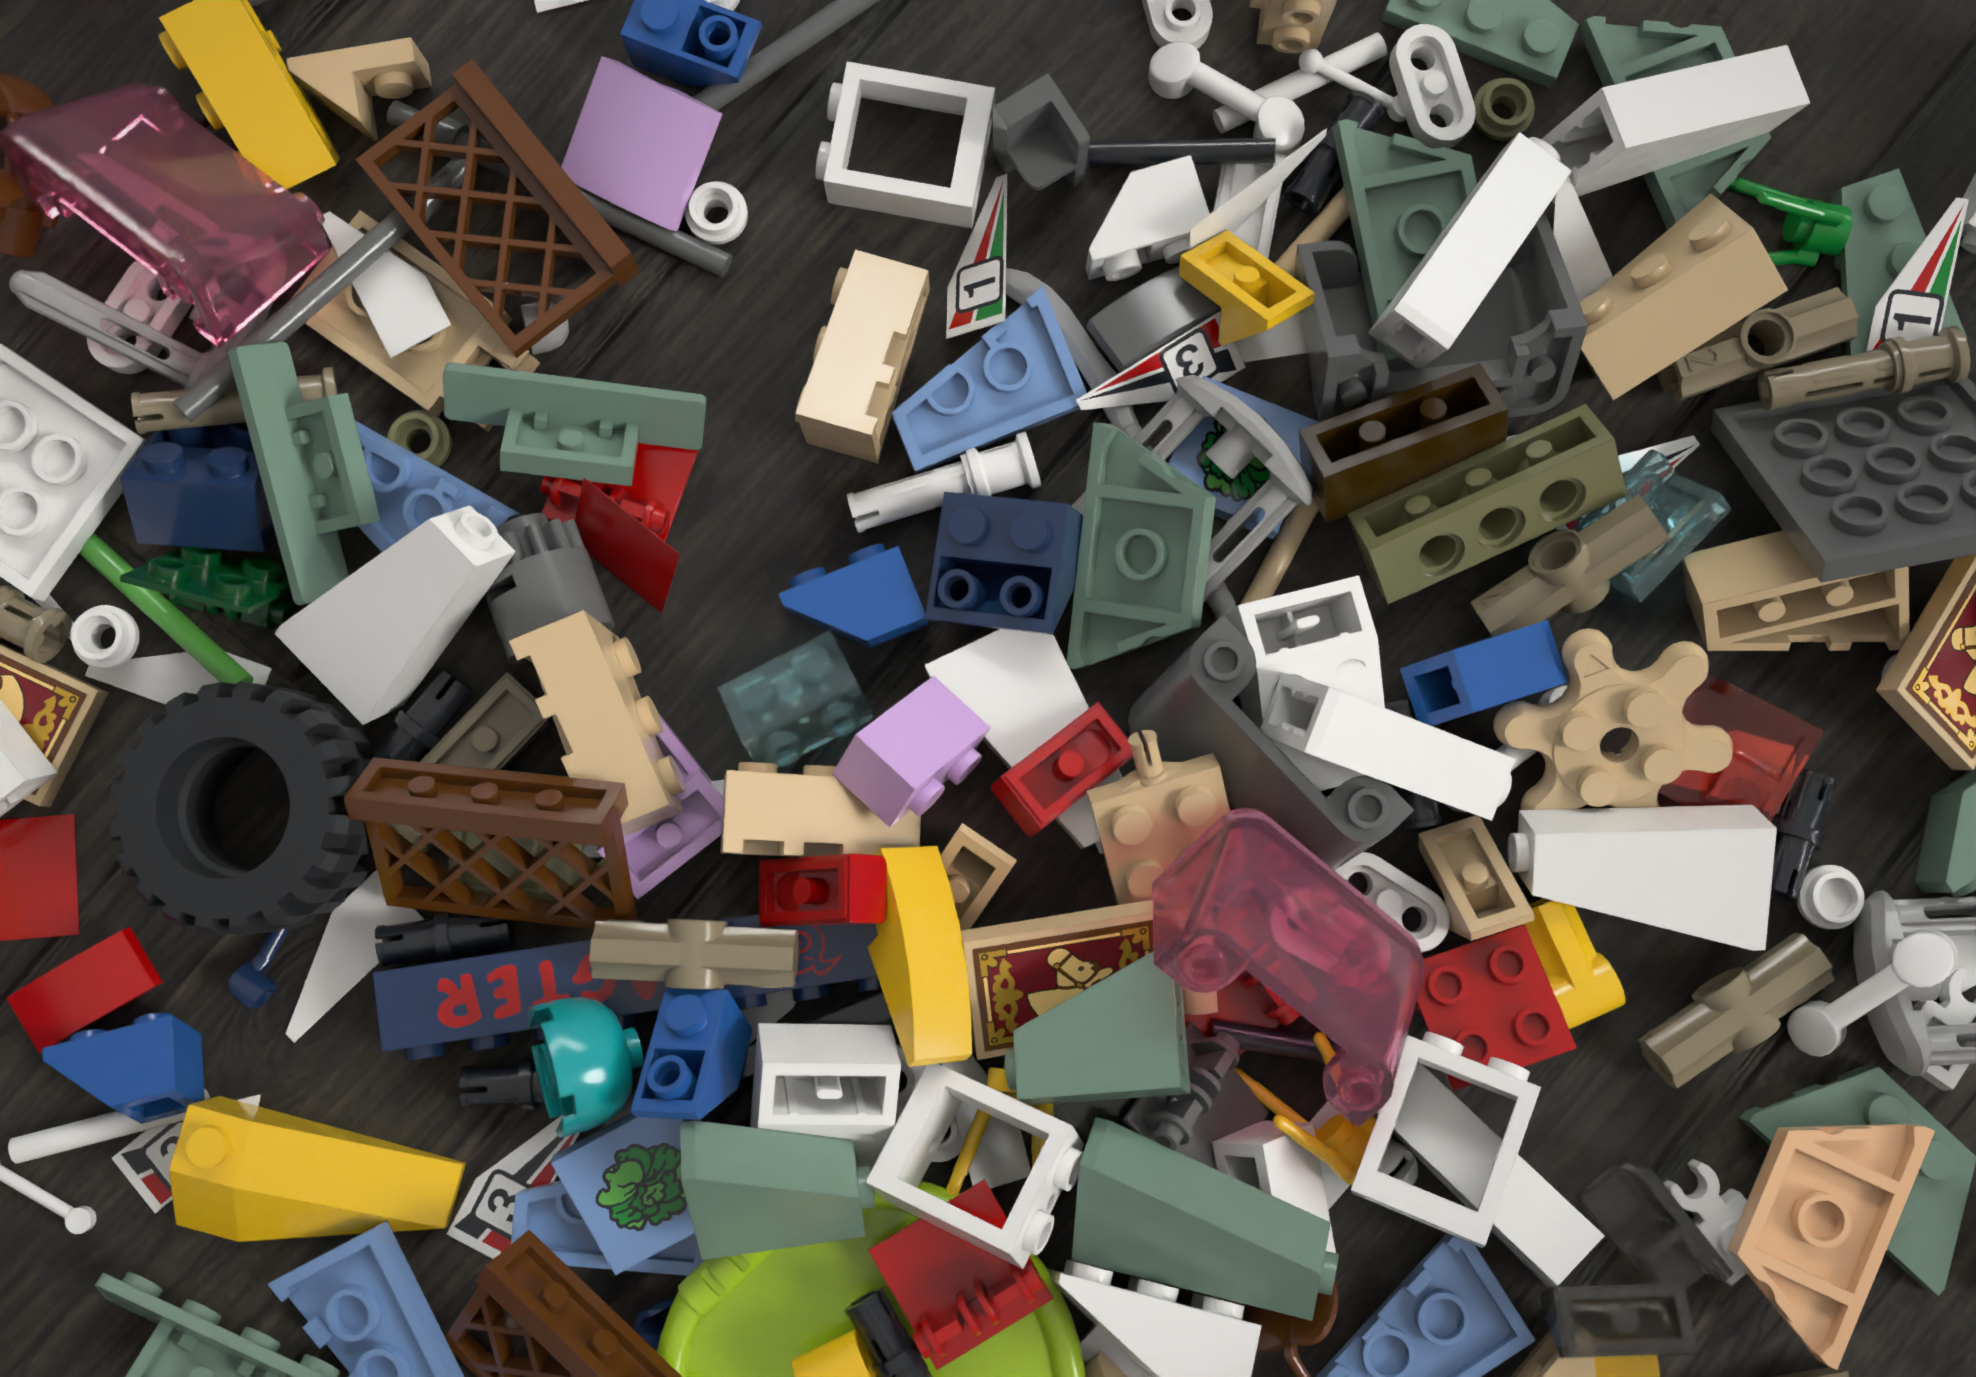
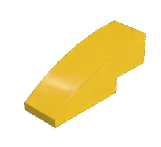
[868,846,972,1067]

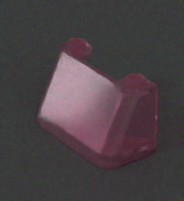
[0,81,330,348]
[1152,808,1425,1127]

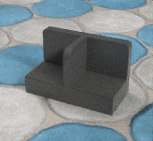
[993,73,1090,190]

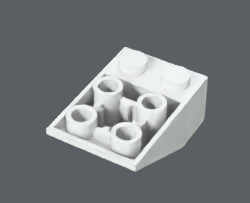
[1225,576,1385,791]
[750,1023,901,1171]
[1047,1260,1262,1377]

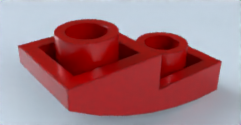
[6,927,163,1054]

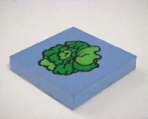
[1168,376,1319,539]
[551,1113,695,1275]

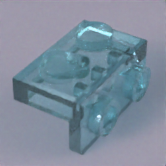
[1572,449,1731,602]
[717,630,874,768]

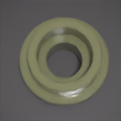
[1473,78,1535,141]
[387,410,452,467]

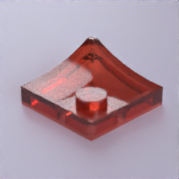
[1658,673,1824,822]

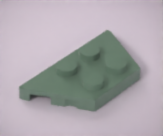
[1579,16,1771,230]
[1332,119,1477,363]
[1067,422,1216,669]
[1739,1064,1976,1296]

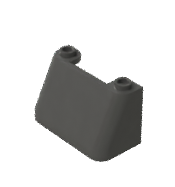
[1295,214,1588,422]
[1128,615,1414,890]

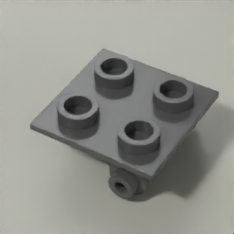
[1123,1021,1270,1170]

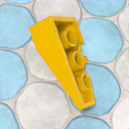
[169,1096,466,1242]

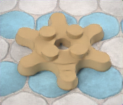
[1493,628,1733,810]

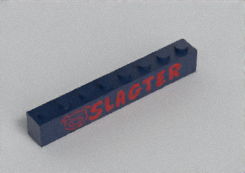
[373,914,882,1061]

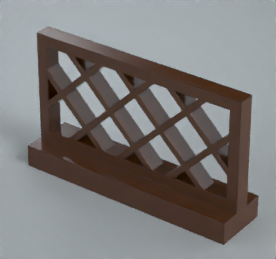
[355,59,640,358]
[344,758,638,930]
[445,1230,682,1377]

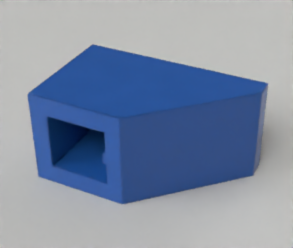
[620,0,762,87]
[778,544,928,649]
[1400,620,1569,726]
[631,988,753,1120]
[42,1013,205,1124]

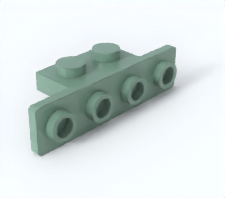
[228,342,381,605]
[443,362,707,486]
[94,1272,340,1377]

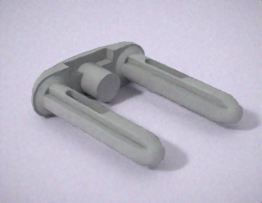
[9,155,281,389]
[1072,375,1313,603]
[1853,890,1976,1076]

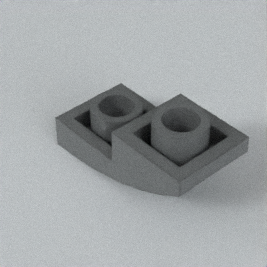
[1086,266,1221,372]

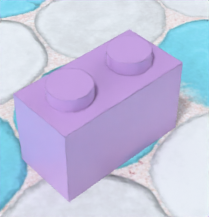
[832,676,991,827]

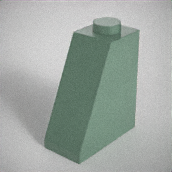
[1005,948,1191,1106]
[680,1120,875,1260]

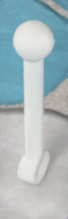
[1299,48,1406,122]
[0,1163,96,1234]

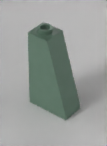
[1072,1117,1339,1321]

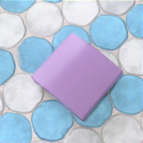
[561,56,722,231]
[597,714,723,899]

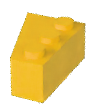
[159,0,340,199]

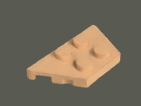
[1727,1123,1935,1370]

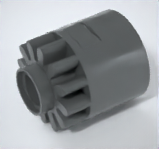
[484,513,615,664]

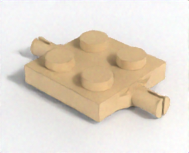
[1086,730,1244,913]

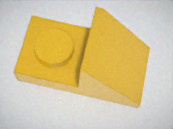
[1179,230,1315,346]

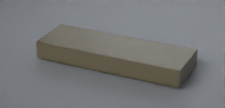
[389,672,554,854]

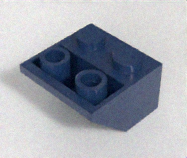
[120,423,276,552]
[925,492,1083,635]

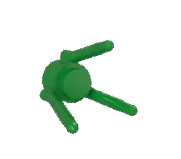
[1727,177,1852,267]

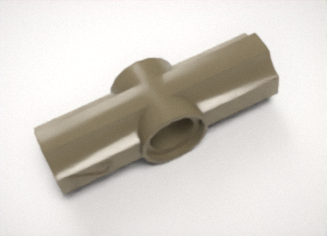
[1656,287,1859,402]
[1471,494,1670,637]
[589,919,799,989]
[1638,933,1835,1088]

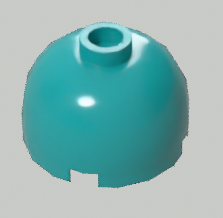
[528,997,643,1137]

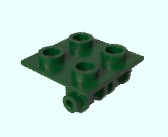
[120,546,293,629]

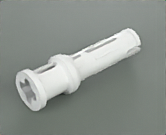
[847,432,1042,533]

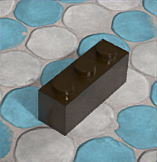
[1299,363,1509,523]

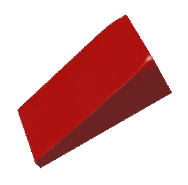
[991,702,1133,837]
[759,853,887,927]

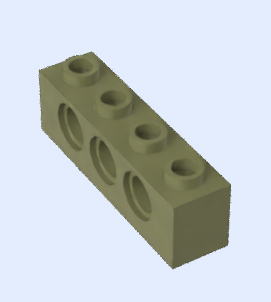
[1347,404,1628,604]

